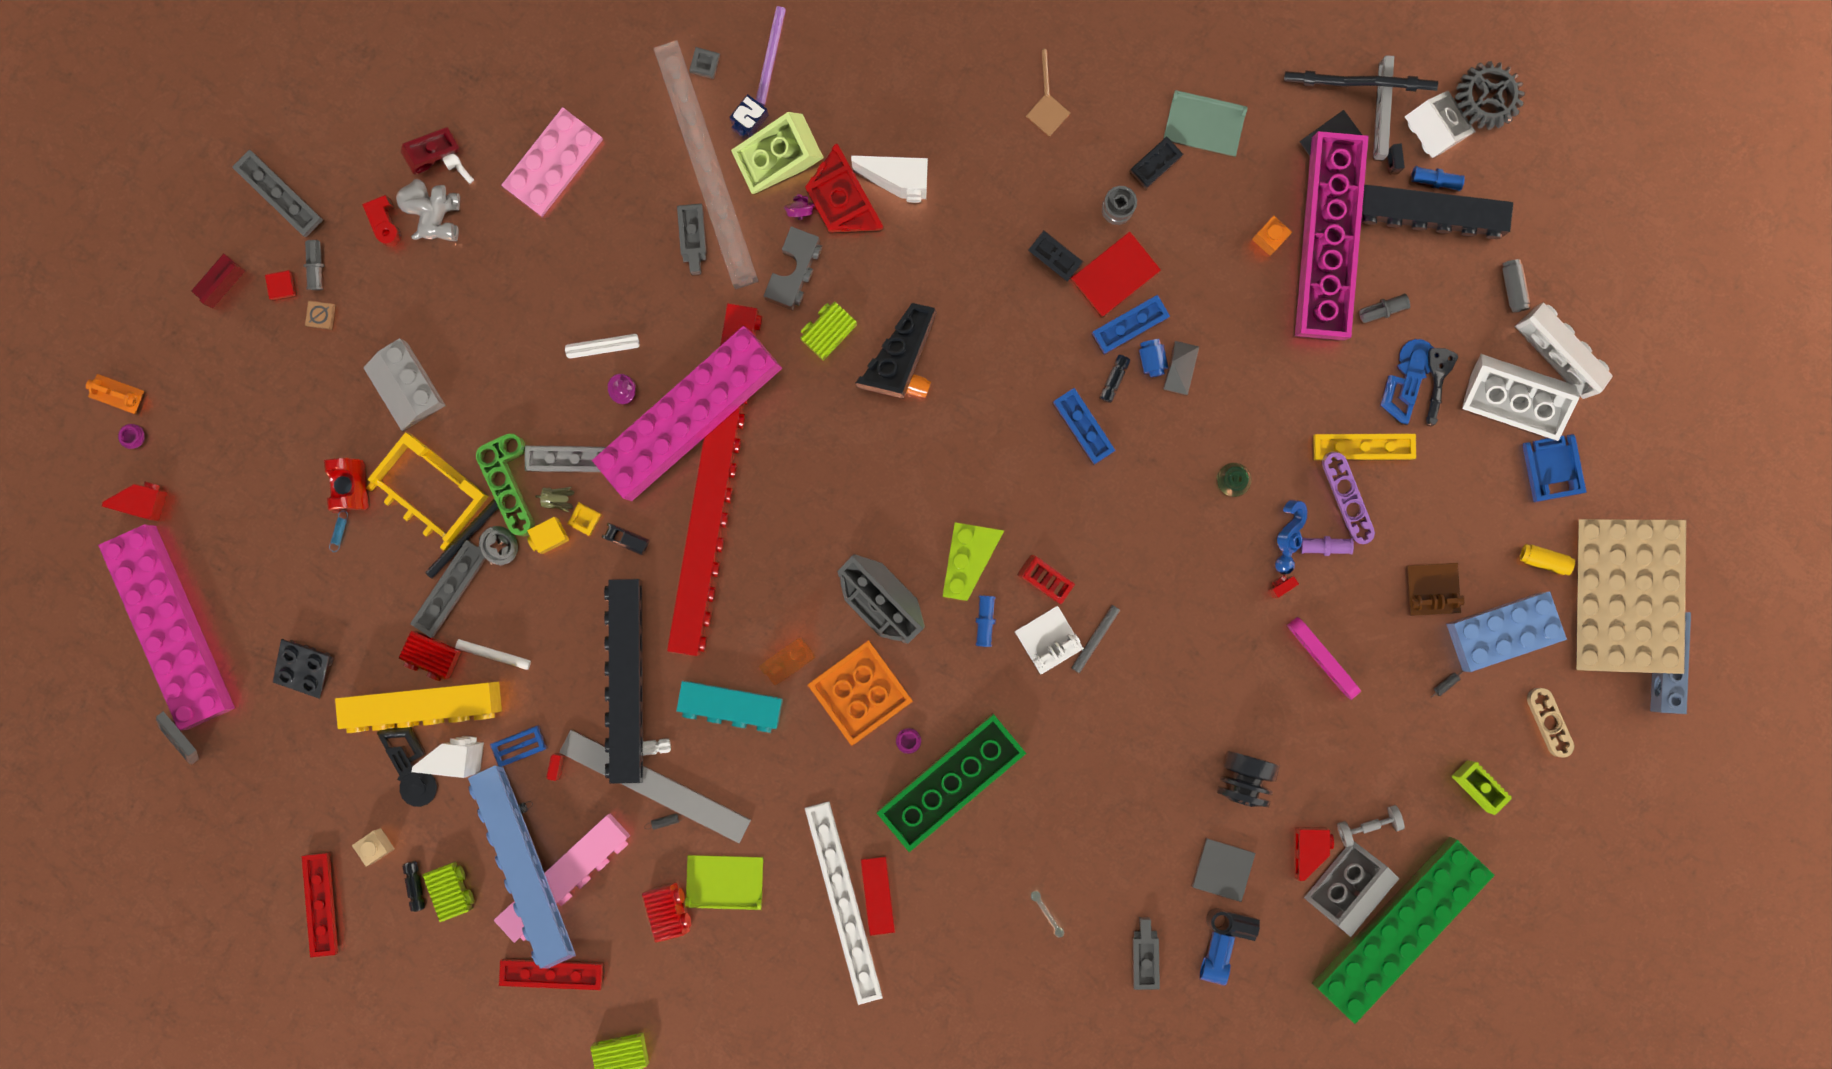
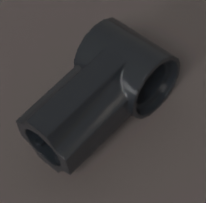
[1206,908,1260,941]

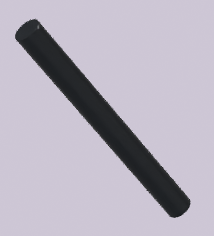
[425,499,499,579]

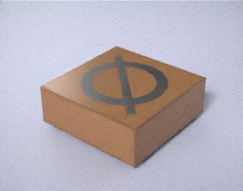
[305,301,335,330]

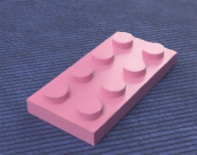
[501,107,603,217]

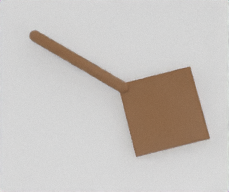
[1026,48,1071,137]

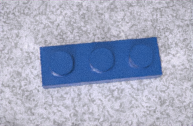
[1092,295,1170,354]
[1053,388,1116,465]

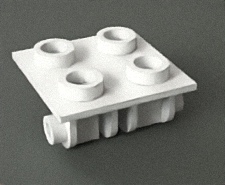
[1015,606,1084,675]

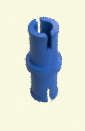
[1411,166,1465,191]
[976,595,996,647]

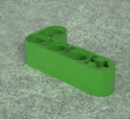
[476,434,535,536]

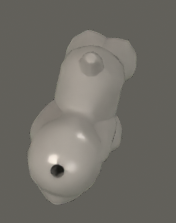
[396,179,460,241]

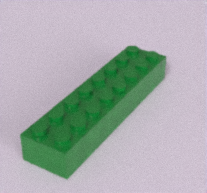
[1312,837,1495,1024]

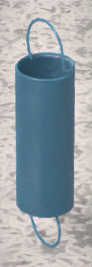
[329,511,348,552]

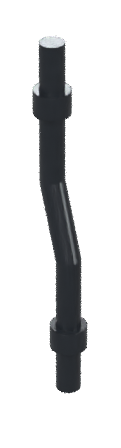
[1284,70,1438,92]

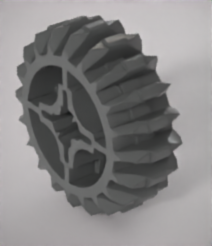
[1455,61,1525,130]

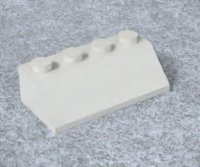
[1514,302,1613,399]
[1462,354,1580,441]

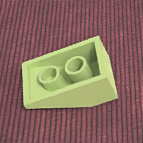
[731,112,824,194]

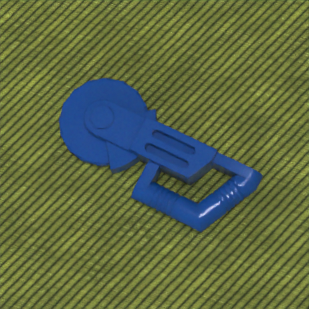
[1381,339,1437,425]

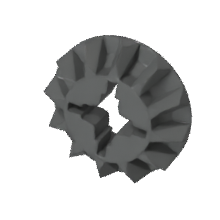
[478,526,518,566]

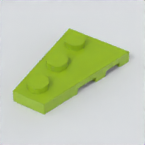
[942,522,1004,601]

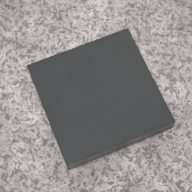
[156,711,199,765]
[1192,838,1256,902]

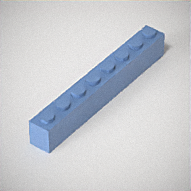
[468,765,576,968]

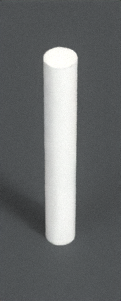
[455,639,531,670]

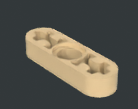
[1527,688,1574,758]

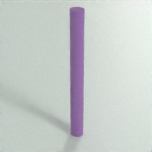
[755,6,786,106]

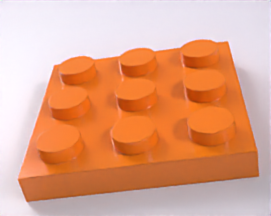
[807,640,913,746]

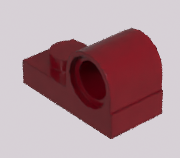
[401,127,459,175]

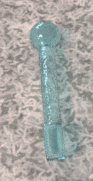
[1031,891,1064,938]

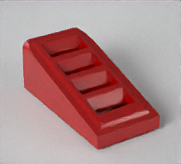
[1017,555,1075,605]

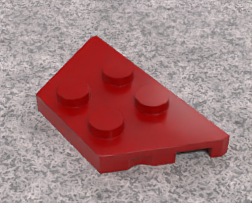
[805,143,884,232]

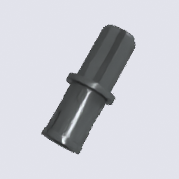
[303,240,324,290]
[1359,293,1411,323]

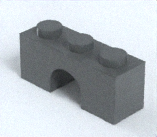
[764,226,822,311]

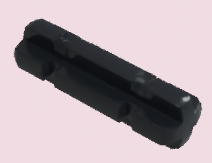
[1100,355,1130,403]
[402,861,425,912]

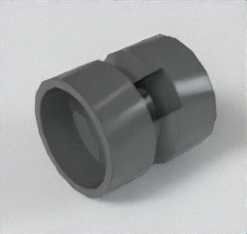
[1102,186,1137,225]

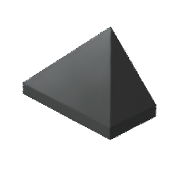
[1163,341,1199,395]

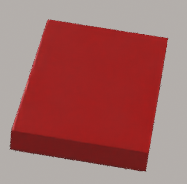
[1071,232,1161,317]

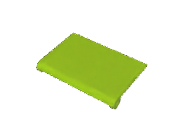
[685,855,763,910]

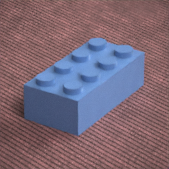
[1446,591,1567,672]

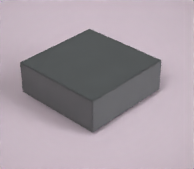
[689,47,720,79]

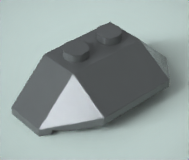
[837,554,925,644]

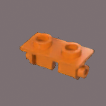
[86,374,144,414]

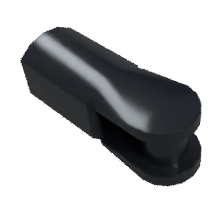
[602,523,649,555]

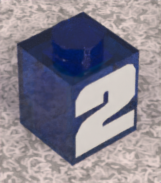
[729,94,769,138]

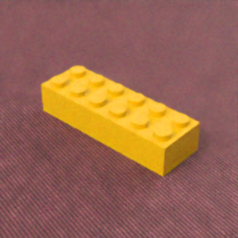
[335,682,502,733]

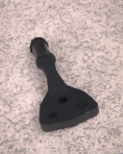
[1426,348,1458,426]

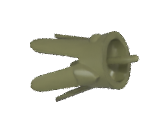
[535,487,575,512]

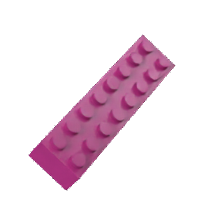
[1295,131,1368,340]
[592,326,782,501]
[98,524,235,730]

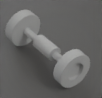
[1337,805,1405,847]

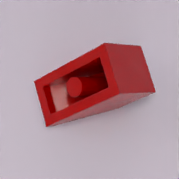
[101,481,168,521]
[1295,827,1334,881]

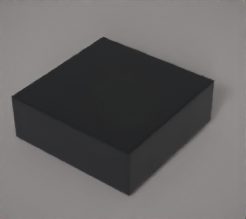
[1387,143,1405,175]

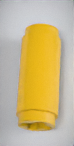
[1520,544,1575,576]

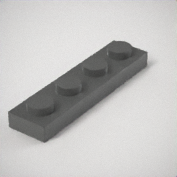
[232,149,323,237]
[410,540,486,638]

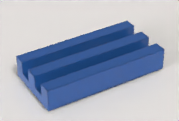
[490,725,548,767]

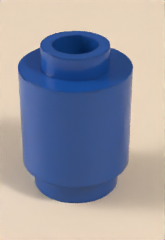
[1139,339,1169,377]

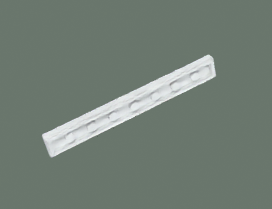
[805,801,883,1005]

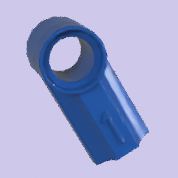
[1200,931,1235,986]

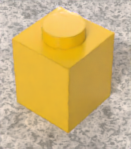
[527,517,569,554]

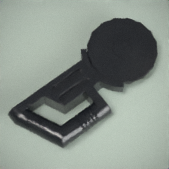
[377,727,437,807]

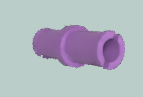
[1301,536,1354,556]

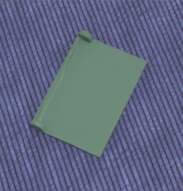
[1163,90,1248,157]

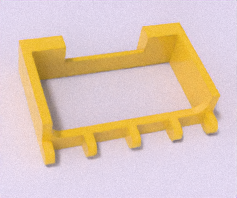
[366,432,489,551]

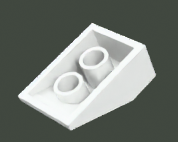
[851,156,928,203]

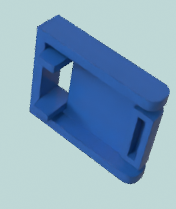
[1523,434,1587,502]

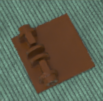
[1407,563,1465,616]

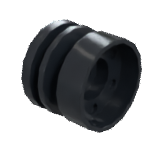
[1217,751,1280,808]

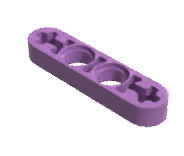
[1322,452,1375,544]

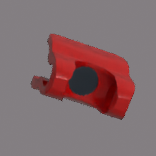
[324,458,369,513]

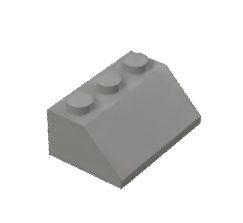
[364,338,446,432]
[1304,841,1399,937]

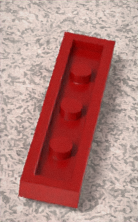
[301,852,338,958]
[499,959,603,990]

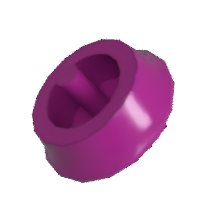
[784,194,815,220]
[608,373,636,404]

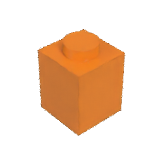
[1252,216,1292,256]

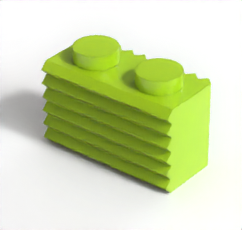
[801,301,857,361]
[1452,760,1511,815]
[423,861,474,922]
[590,1033,649,1069]

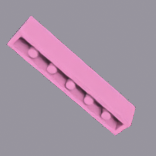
[494,814,631,943]

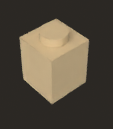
[352,828,395,867]

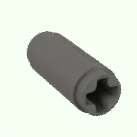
[1502,259,1530,312]

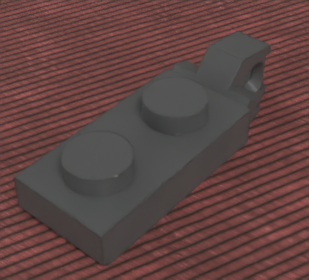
[677,203,707,275]
[1132,917,1160,990]

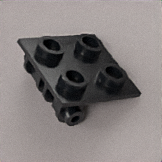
[273,639,334,699]

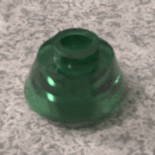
[1217,463,1252,497]

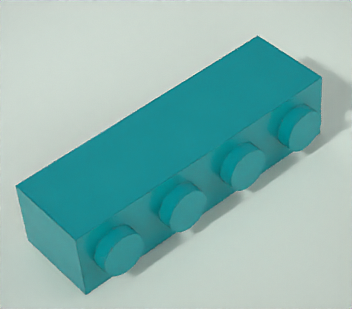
[676,681,783,733]

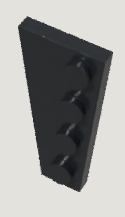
[855,303,937,398]

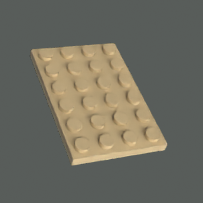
[1577,519,1687,674]

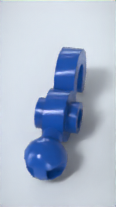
[1275,500,1307,575]

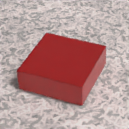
[265,270,296,300]
[546,753,565,781]

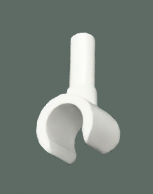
[443,154,474,184]

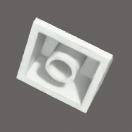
[1405,91,1476,158]

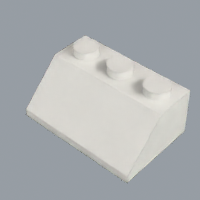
[412,736,484,778]

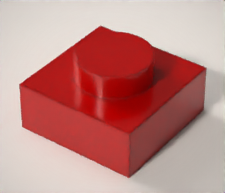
[1269,575,1299,598]

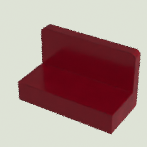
[191,253,245,308]

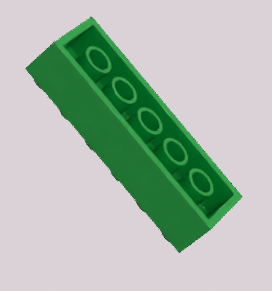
[876,713,1027,852]

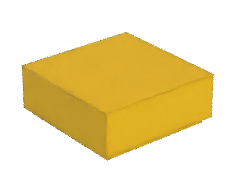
[567,502,602,536]

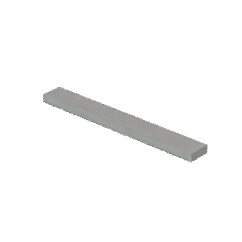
[559,730,751,843]

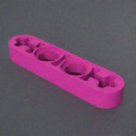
[1287,617,1361,700]

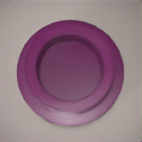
[118,424,145,449]
[896,728,921,754]

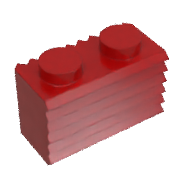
[398,631,462,681]
[642,882,691,943]

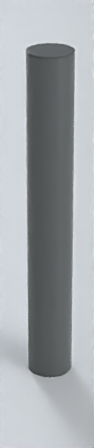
[1072,605,1120,674]

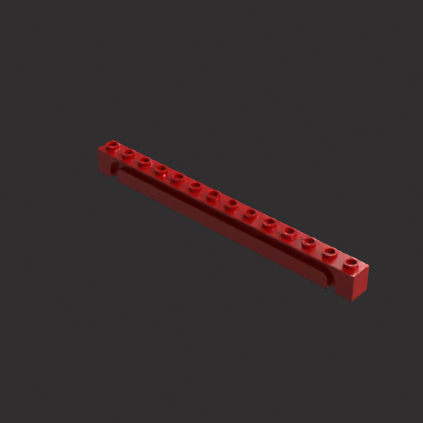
[667,303,762,656]

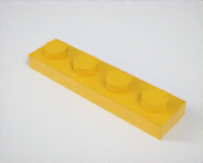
[1313,434,1416,460]

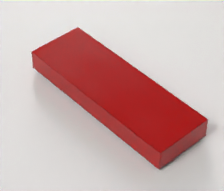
[861,856,895,936]

